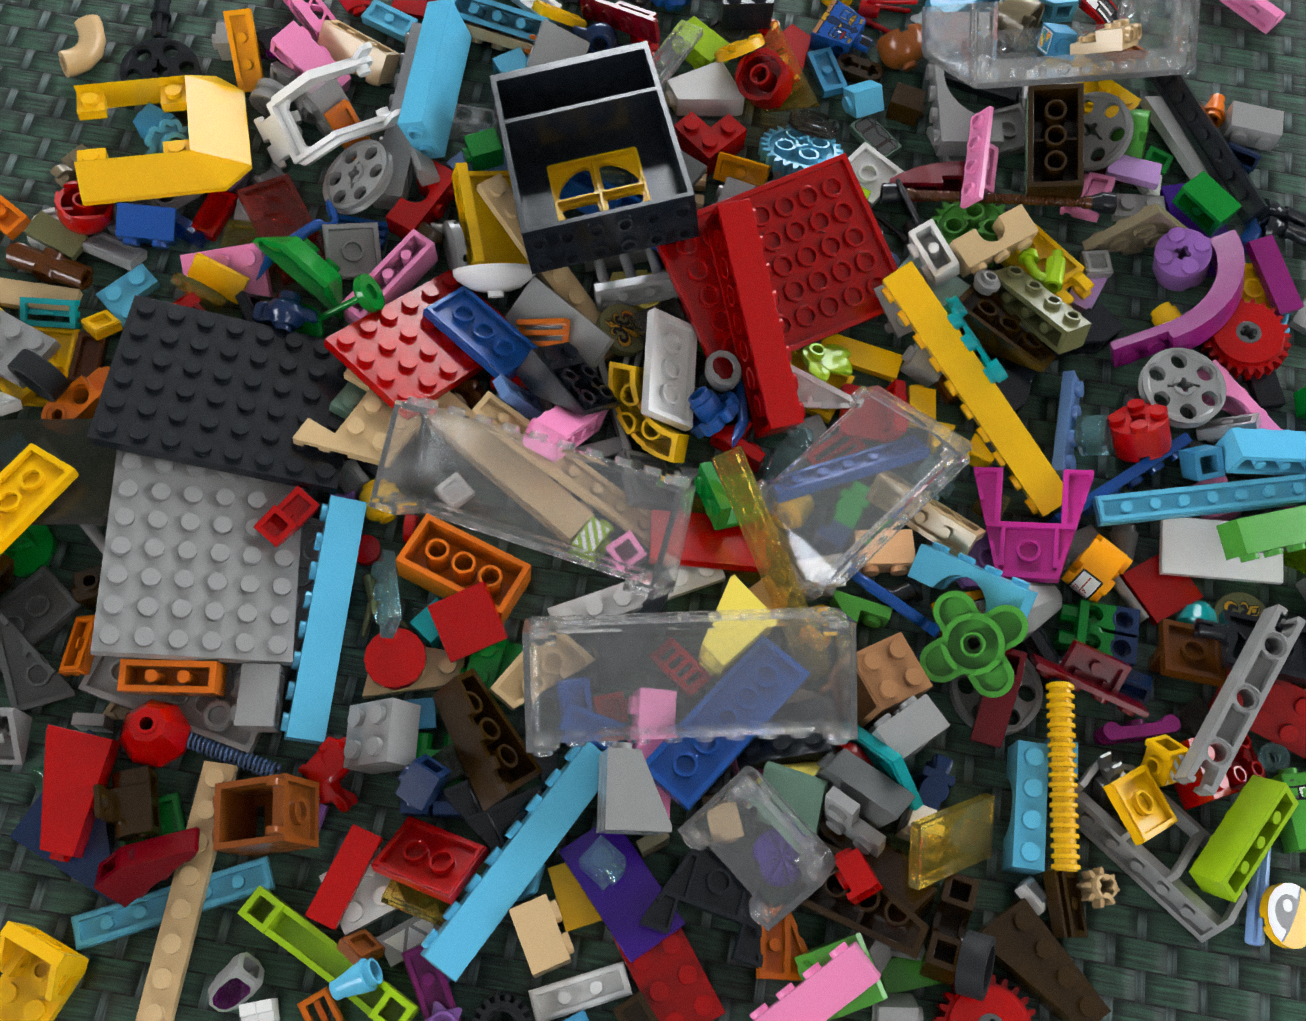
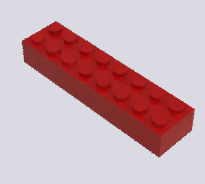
[705,199,805,439]

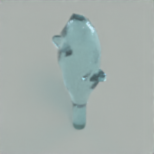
[758,427,814,502]

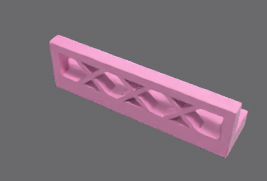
[283,0,337,43]
[1219,0,1286,34]

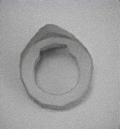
[705,350,741,393]

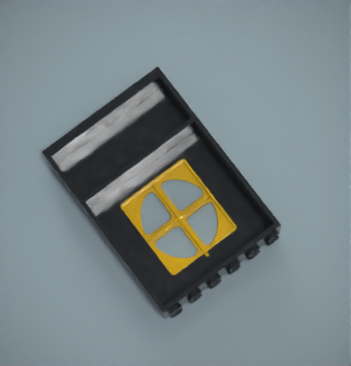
[490,41,700,274]

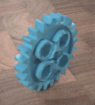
[758,125,844,176]

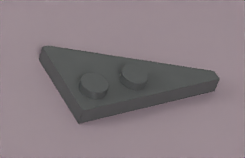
[0,610,77,712]

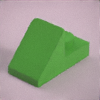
[829,590,893,639]

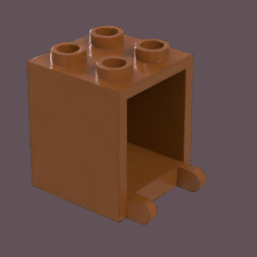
[212,773,319,857]

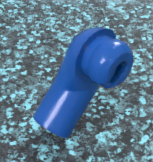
[1240,218,1262,253]

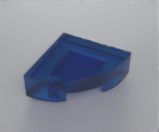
[175,215,207,248]

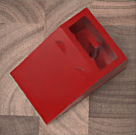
[1174,735,1266,810]

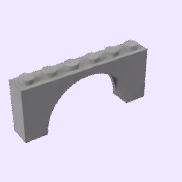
[923,11,1004,156]

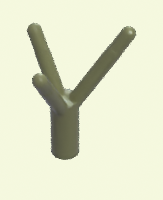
[360,574,409,638]

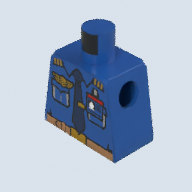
[809,0,873,58]

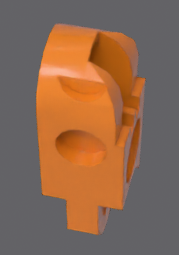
[41,366,110,437]

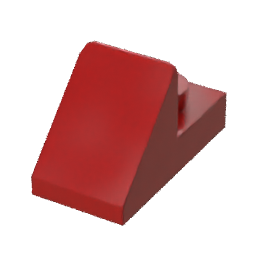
[709,422,766,473]

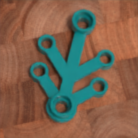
[943,295,1009,384]

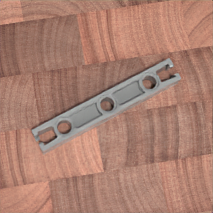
[1173,604,1306,796]

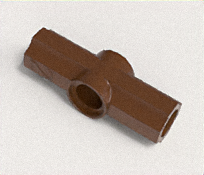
[5,241,94,291]

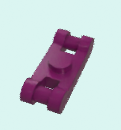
[1093,714,1181,746]

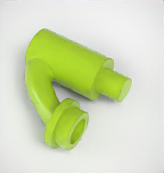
[1018,248,1066,293]

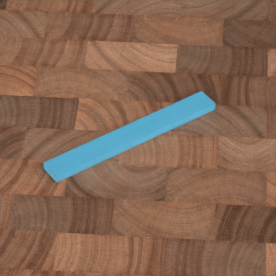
[1092,474,1306,527]

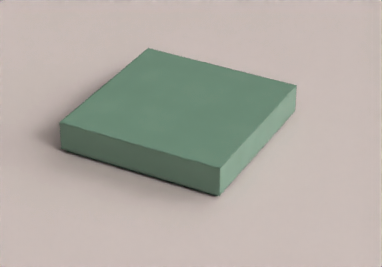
[755,761,829,842]

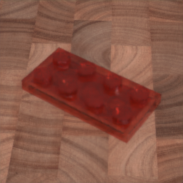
[237,173,325,286]

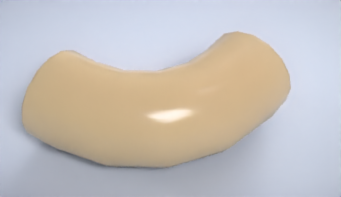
[58,14,106,78]

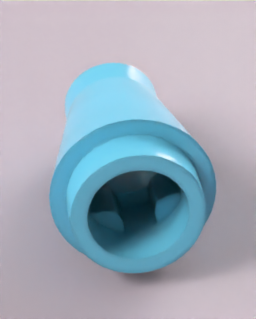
[329,958,383,1001]

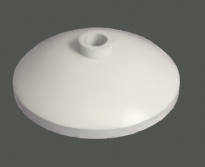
[452,263,535,298]

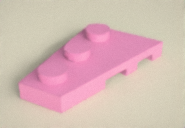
[180,243,274,297]

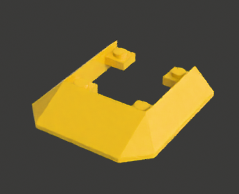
[73,75,253,206]

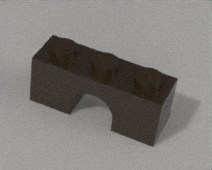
[919,871,980,986]

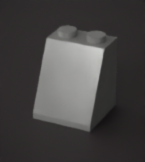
[596,742,672,835]

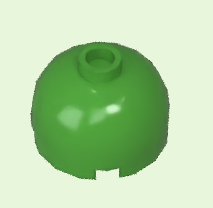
[1111,109,1151,159]

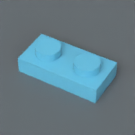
[361,0,418,43]

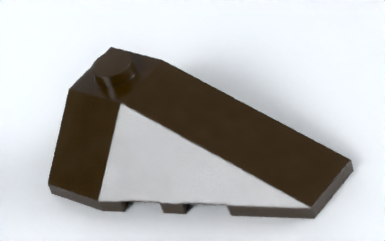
[959,284,1055,373]
[794,840,930,959]

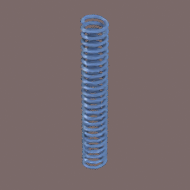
[187,732,282,777]

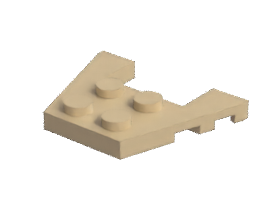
[292,368,418,467]

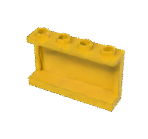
[451,162,530,266]

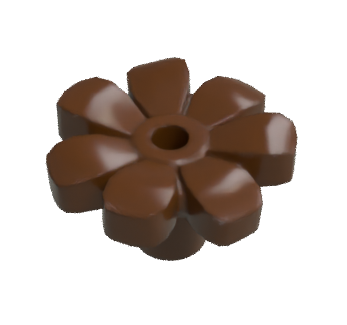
[453,379,484,409]

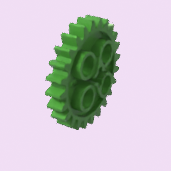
[931,201,1006,268]

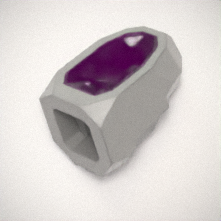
[208,952,265,1012]

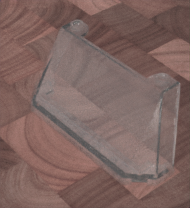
[745,385,973,601]

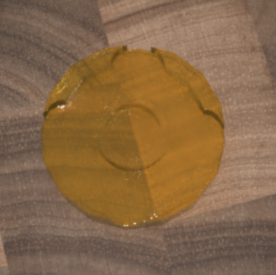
[170,272,227,309]

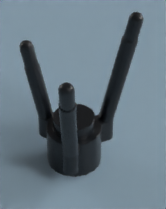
[872,178,923,244]

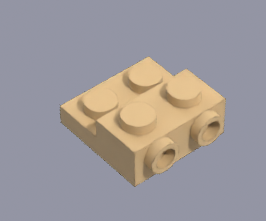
[1070,19,1142,55]

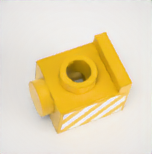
[1141,734,1189,787]

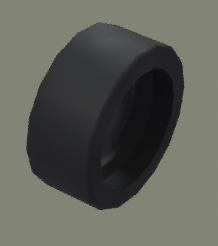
[7,349,70,402]
[955,930,996,1001]

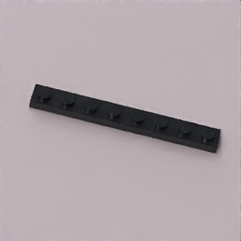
[1144,51,1269,225]

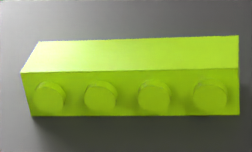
[1189,775,1299,903]

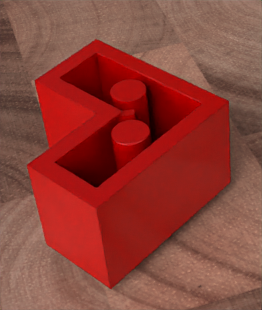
[673,112,747,177]

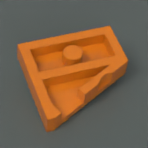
[756,910,808,981]

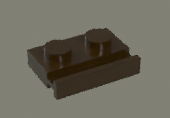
[1043,870,1088,938]

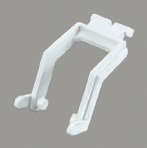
[254,42,401,170]

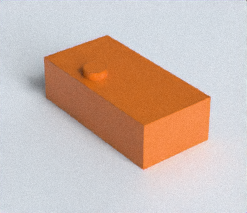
[395,513,531,625]

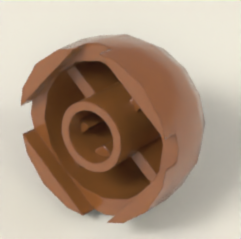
[876,23,928,72]

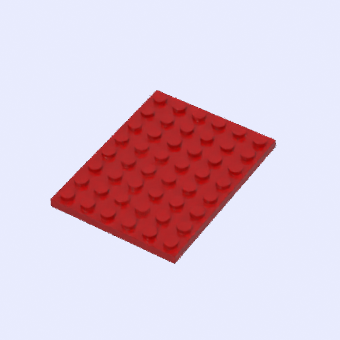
[656,153,898,379]

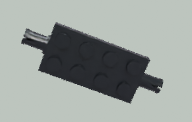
[1193,609,1306,686]

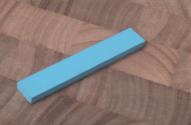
[71,856,276,950]

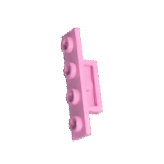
[960,106,999,209]

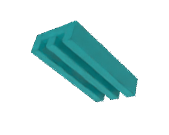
[20,297,80,329]

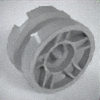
[249,78,285,117]

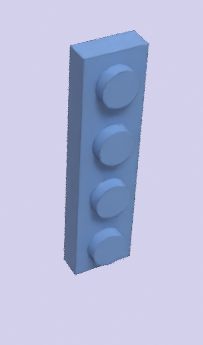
[1052,370,1084,482]

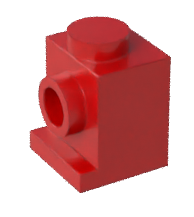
[834,848,883,905]

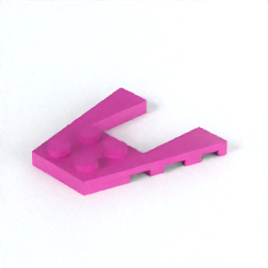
[974,467,1094,583]

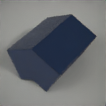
[1228,141,1261,175]
[1119,670,1153,705]

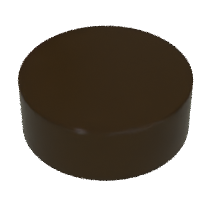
[417,222,445,245]

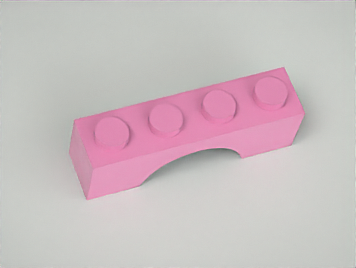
[1181,359,1283,430]

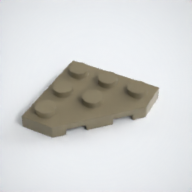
[1082,203,1188,255]

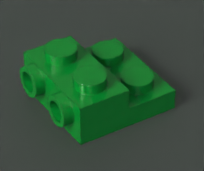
[459,639,526,709]

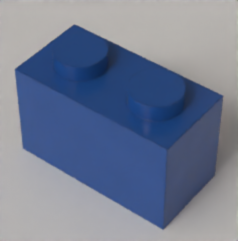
[115,202,179,250]

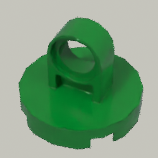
[0,520,58,578]

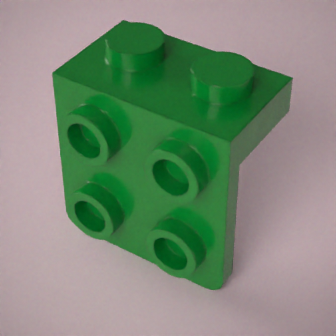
[694,461,769,531]

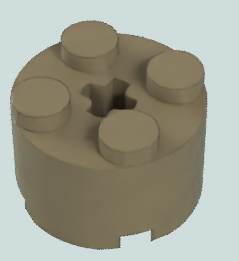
[991,0,1045,50]

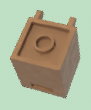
[818,632,933,733]

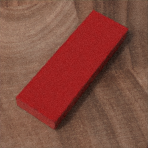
[305,824,383,931]

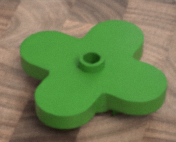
[920,591,1028,698]

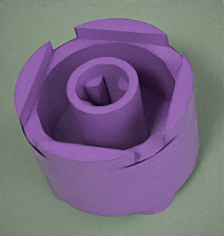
[1152,227,1212,291]

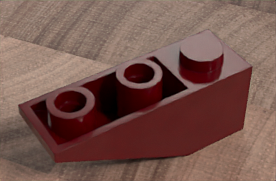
[969,648,1027,749]
[94,827,200,907]

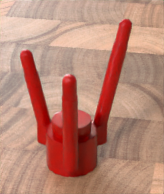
[858,0,918,34]

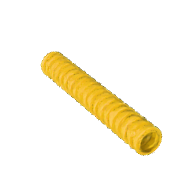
[1045,681,1081,872]

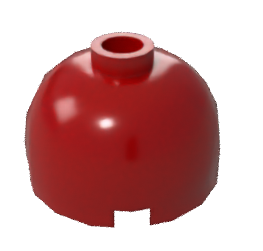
[54,180,114,235]

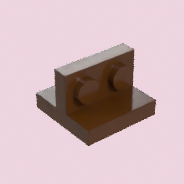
[1148,618,1227,687]

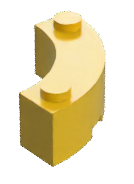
[608,361,689,463]

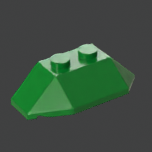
[252,236,344,321]

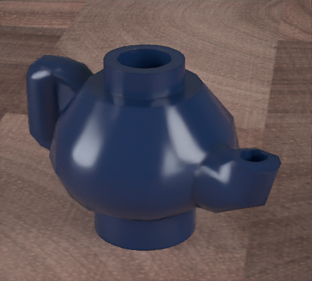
[572,22,625,54]
[252,290,318,333]

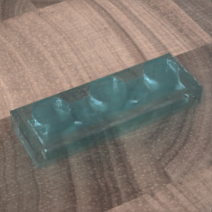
[371,550,402,639]

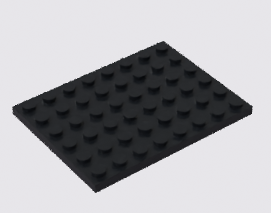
[87,295,349,495]

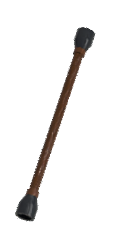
[880,183,1118,214]

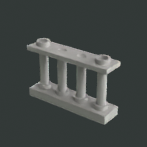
[584,248,679,311]

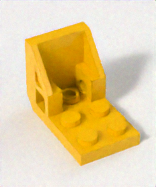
[0,921,89,1021]

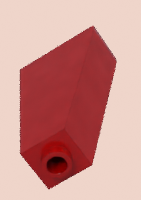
[40,724,121,863]

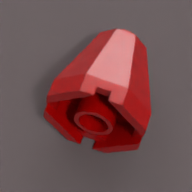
[118,699,192,769]

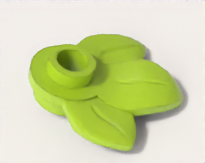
[802,343,853,382]

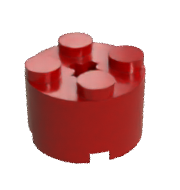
[735,48,794,109]
[1107,398,1172,463]

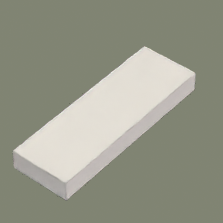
[528,961,632,1021]

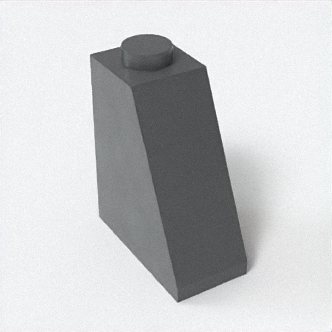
[814,748,915,829]

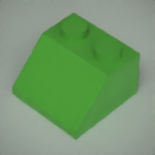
[794,932,888,1021]

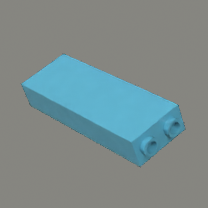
[397,0,472,159]

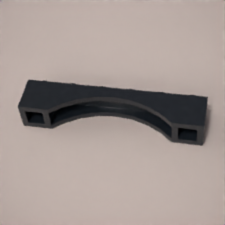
[996,303,1125,414]

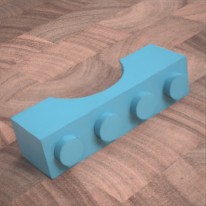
[907,541,1038,618]
[1002,740,1049,876]

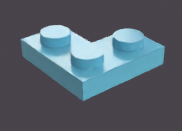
[96,263,161,328]

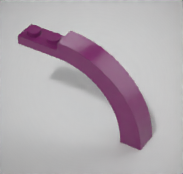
[1110,230,1245,368]

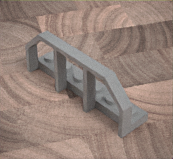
[1075,760,1248,943]

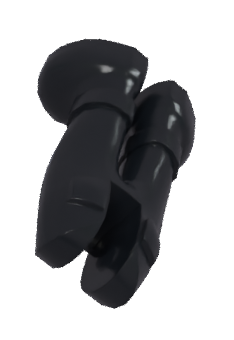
[1256,198,1306,246]

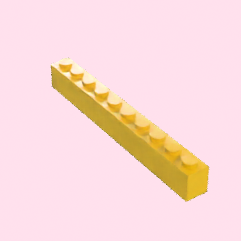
[881,261,1063,517]

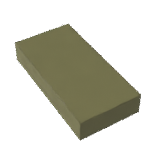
[24,210,89,261]

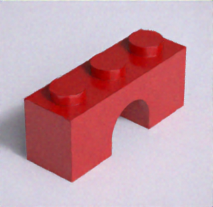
[385,160,455,239]

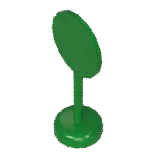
[294,273,385,338]

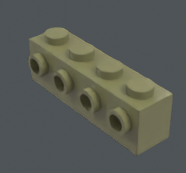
[993,265,1092,354]

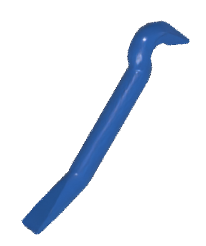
[255,199,339,281]
[732,379,749,448]
[846,564,940,638]

